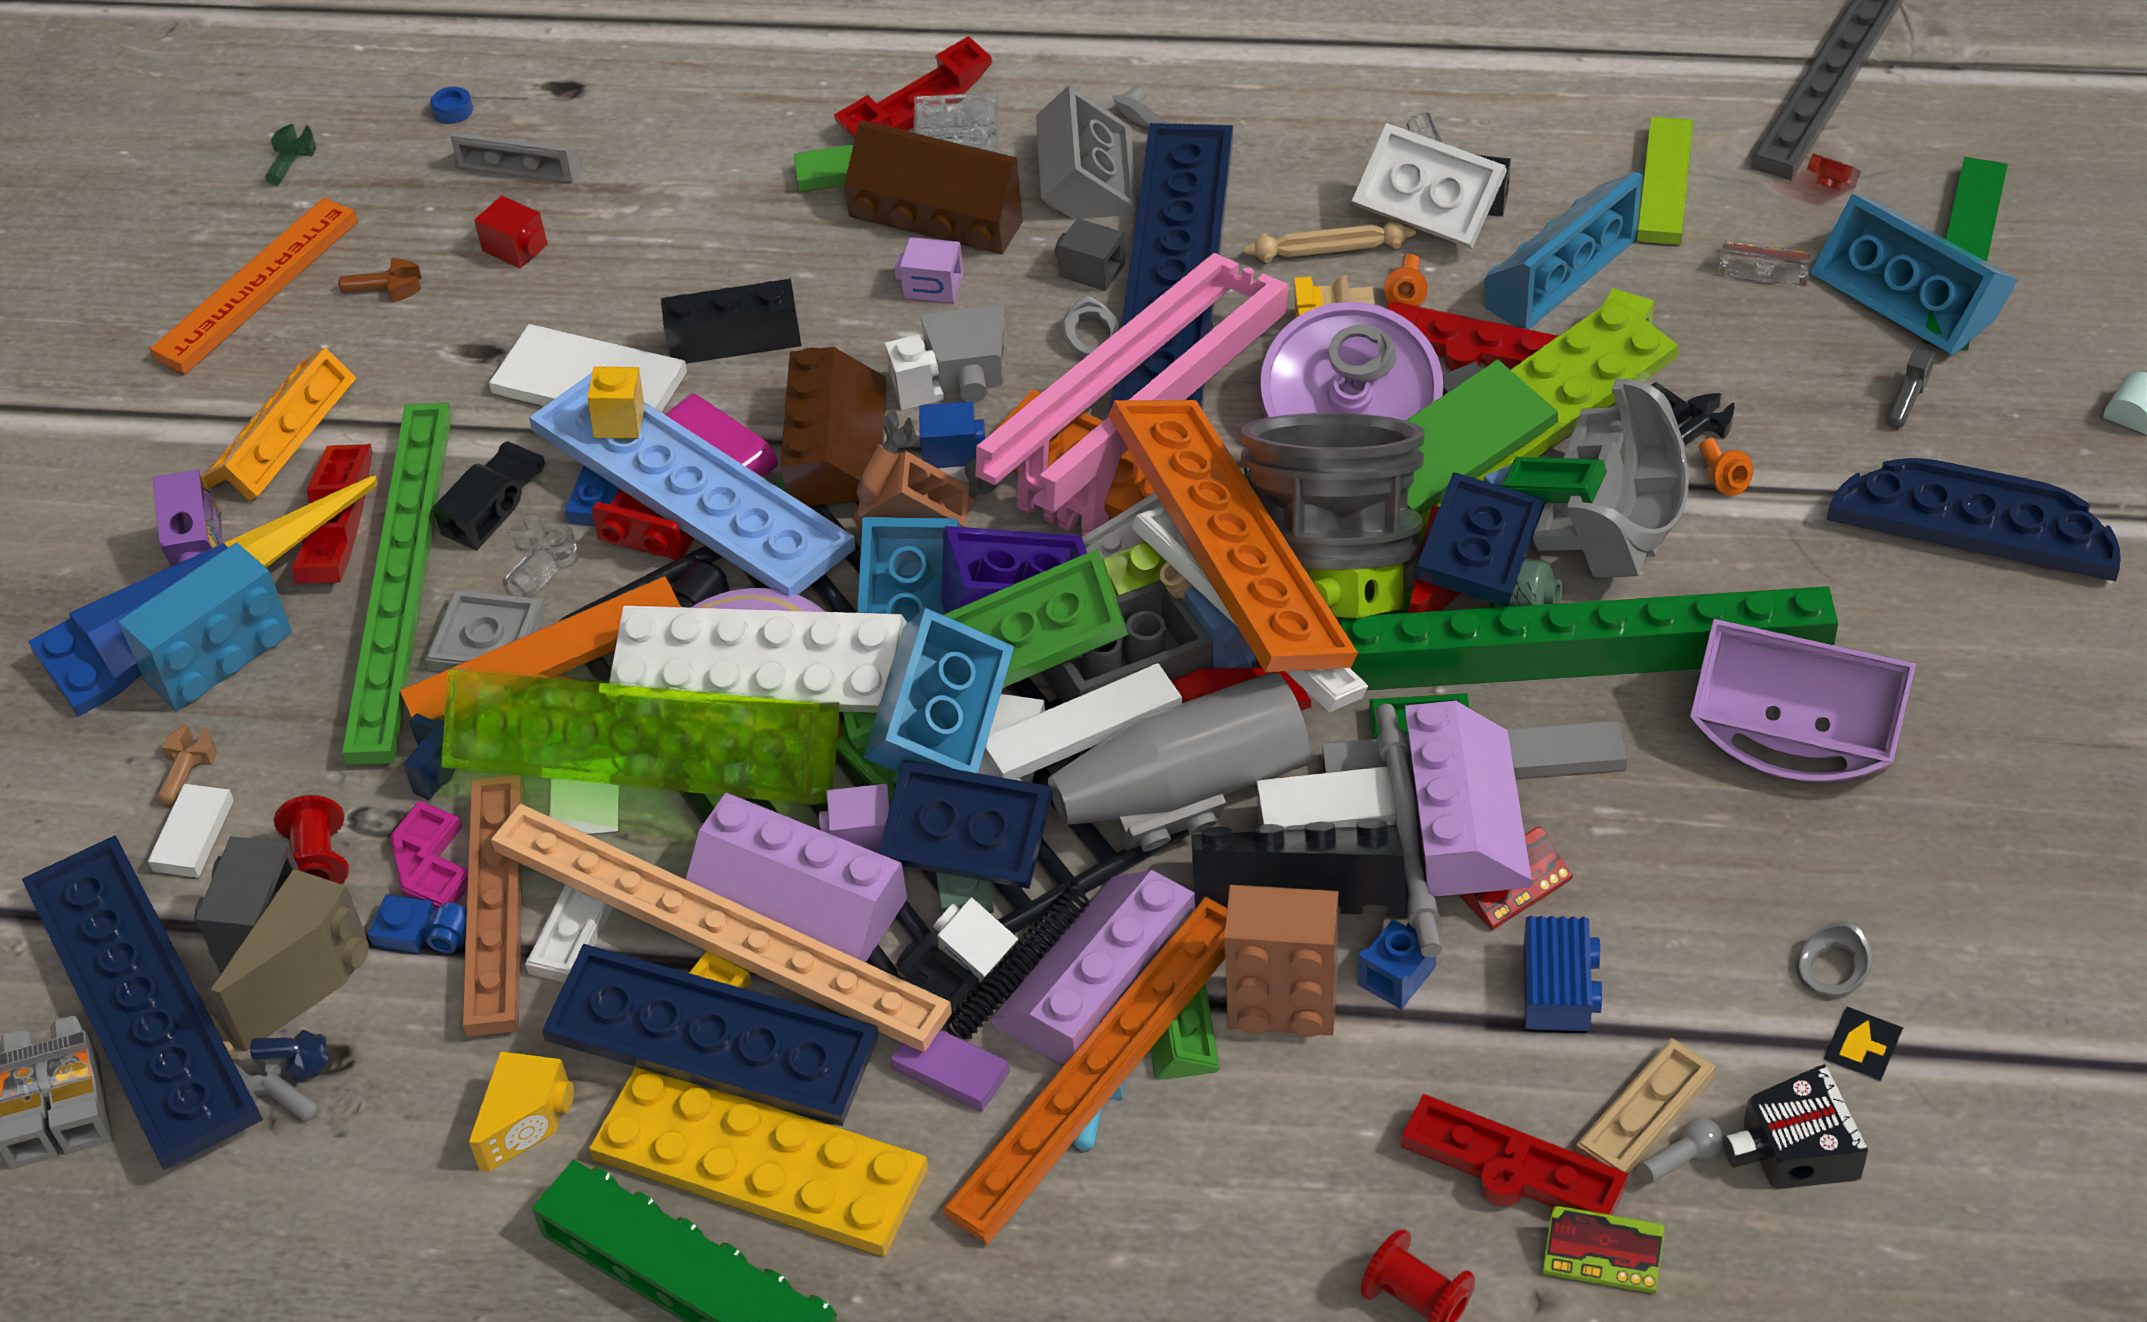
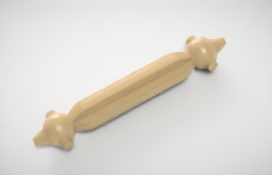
[1244,219,1416,263]

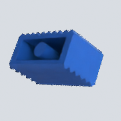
[1523,915,1602,1031]

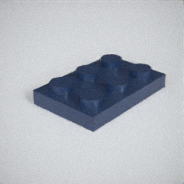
[1414,472,1545,607]
[878,760,1053,889]

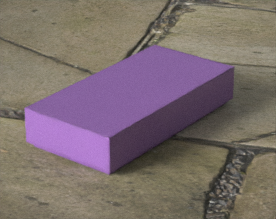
[891,1030,1010,1112]

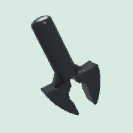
[1679,393,1735,446]

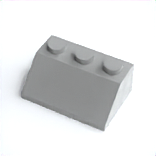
[1036,86,1138,219]

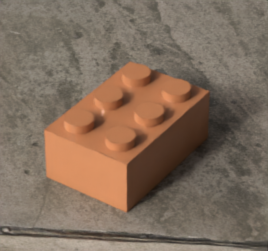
[1224,885,1338,1037]

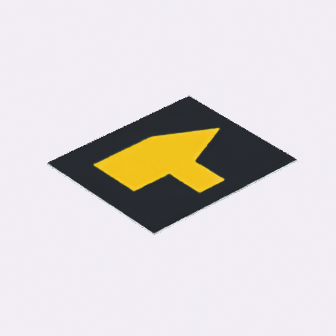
[1824,1006,1904,1081]

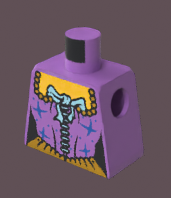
[153,469,222,566]

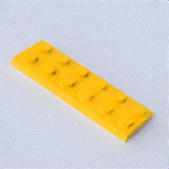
[589,1067,929,1257]

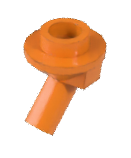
[1384,254,1428,306]
[1698,438,1753,496]

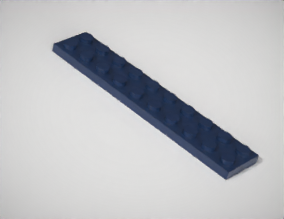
[1110,123,1233,410]

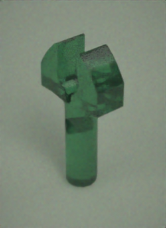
[266,123,317,186]

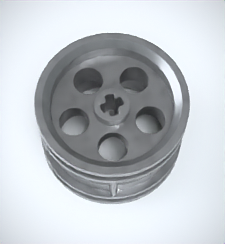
[1241,413,1425,570]

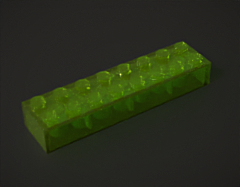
[441,669,840,804]

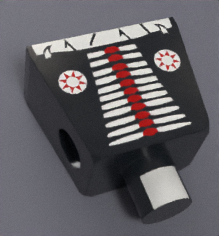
[1723,1064,1868,1189]

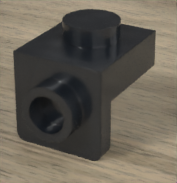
[896,932,979,1020]

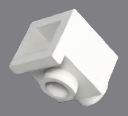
[885,334,944,410]

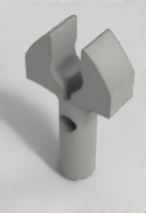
[235,1059,318,1121]

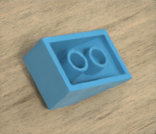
[857,517,961,623]

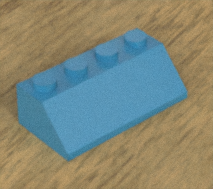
[1484,172,1643,329]
[1809,193,2018,355]

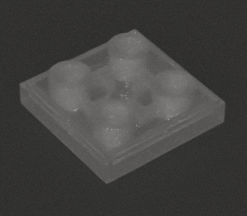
[914,93,998,153]

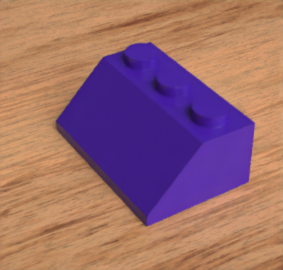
[941,526,1087,614]

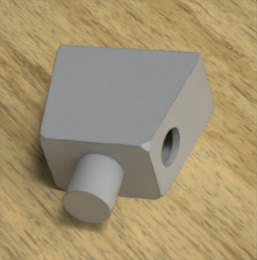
[921,304,1008,402]

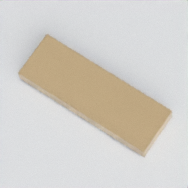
[1575,1038,1716,1175]

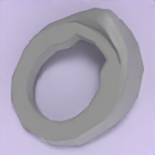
[1062,296,1120,358]
[1327,324,1396,382]
[1799,921,1873,998]

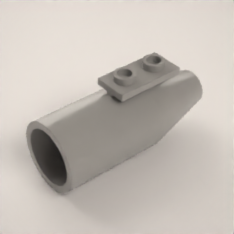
[1048,672,1310,851]

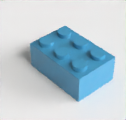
[118,542,293,712]

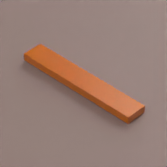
[400,576,681,723]

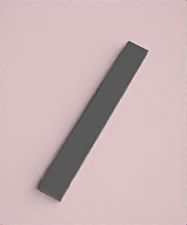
[1751,0,1904,180]

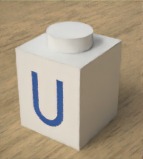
[933,897,1018,984]

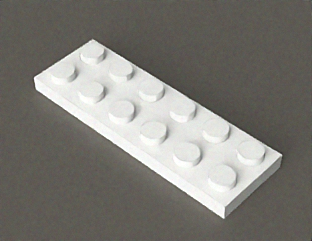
[607,606,907,713]

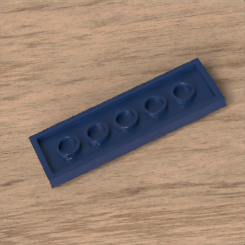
[542,943,879,1126]

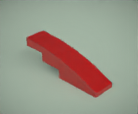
[292,444,372,584]

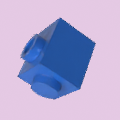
[919,401,986,468]

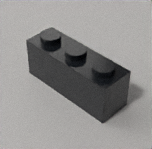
[661,279,802,364]

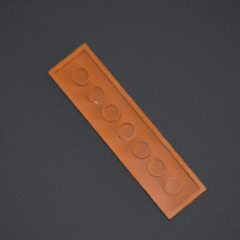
[1108,400,1358,672]

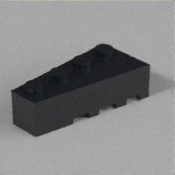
[1191,819,1406,916]

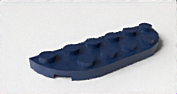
[1827,458,2121,582]

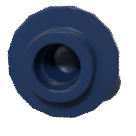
[250,1030,329,1083]

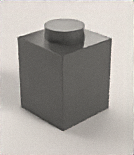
[1055,218,1125,291]

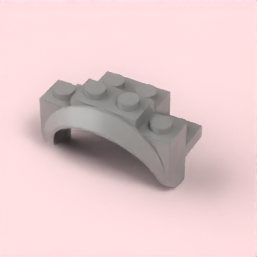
[1532,379,1688,577]

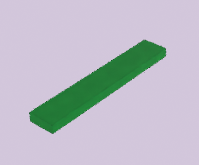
[1922,157,2008,350]

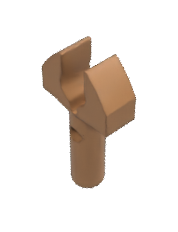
[157,724,217,807]

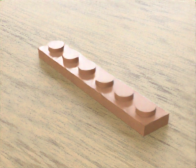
[463,774,524,1037]

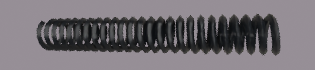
[945,882,1090,1039]

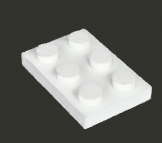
[1352,123,1507,249]

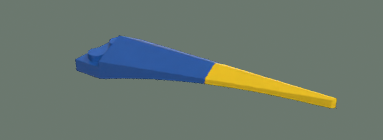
[28,476,378,717]

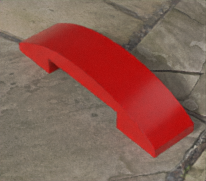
[834,36,992,139]

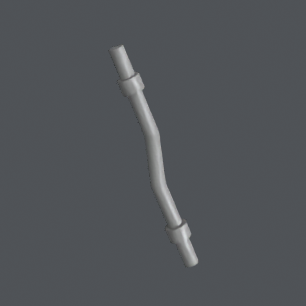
[1375,704,1442,957]

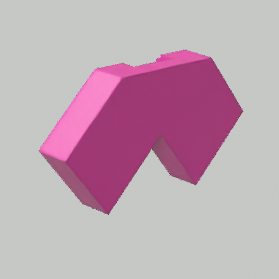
[390,800,468,909]

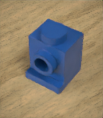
[1358,919,1436,1010]

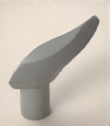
[1112,86,1167,129]

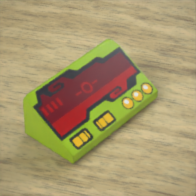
[1543,1206,1665,1294]

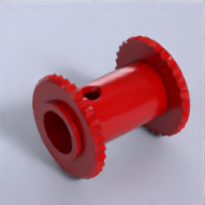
[273,795,349,884]
[1360,1229,1475,1322]

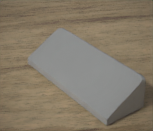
[450,132,582,183]

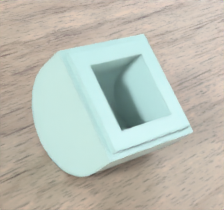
[2103,372,2147,435]

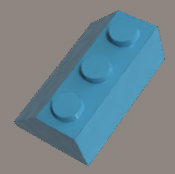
[863,608,1014,773]

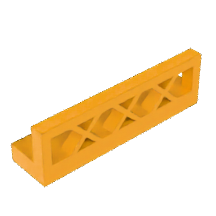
[203,347,356,501]

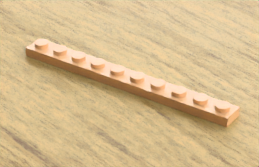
[491,803,952,1053]

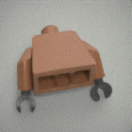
[854,411,997,530]

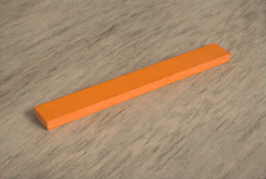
[942,897,1227,1245]

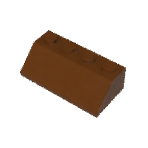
[844,120,1023,255]
[780,347,887,507]

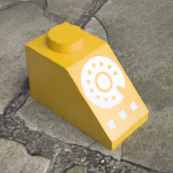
[469,1051,574,1172]

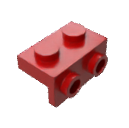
[591,489,695,560]

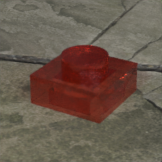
[1806,153,1861,191]

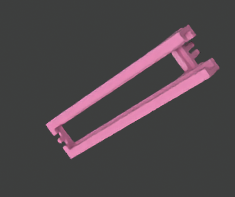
[975,253,1289,537]

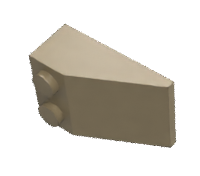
[211,869,370,1051]

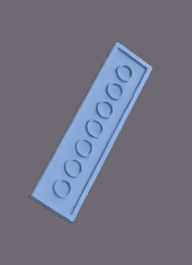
[529,373,855,596]

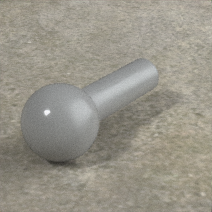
[1637,1118,1724,1184]

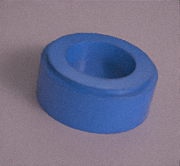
[430,86,473,124]

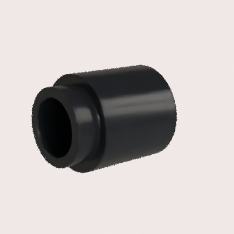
[672,562,729,608]

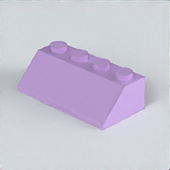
[1405,701,1532,897]
[686,793,908,963]
[991,870,1195,1066]

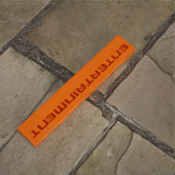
[150,197,358,375]

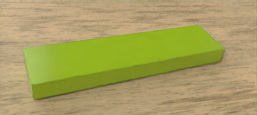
[1637,116,1693,245]

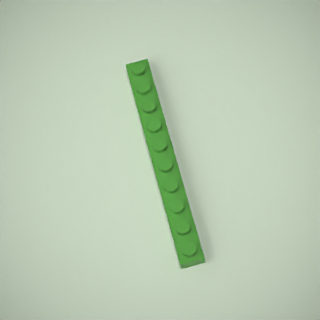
[342,403,452,765]

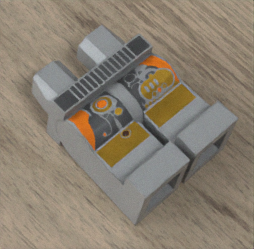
[0,1016,113,1169]

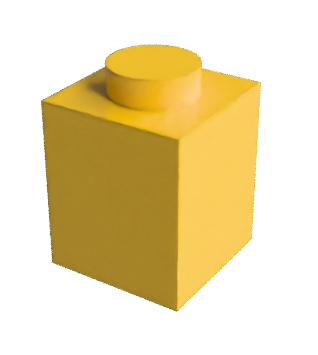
[587,366,645,439]

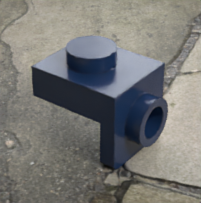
[403,713,463,800]

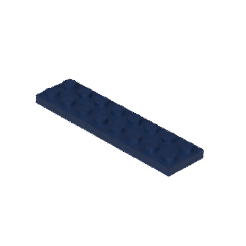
[22,835,263,1170]

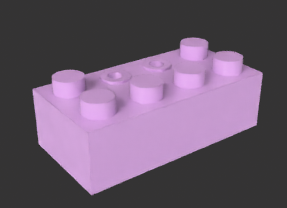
[1690,619,1916,783]

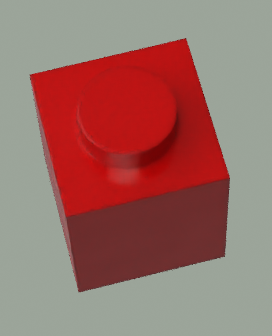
[474,195,548,269]

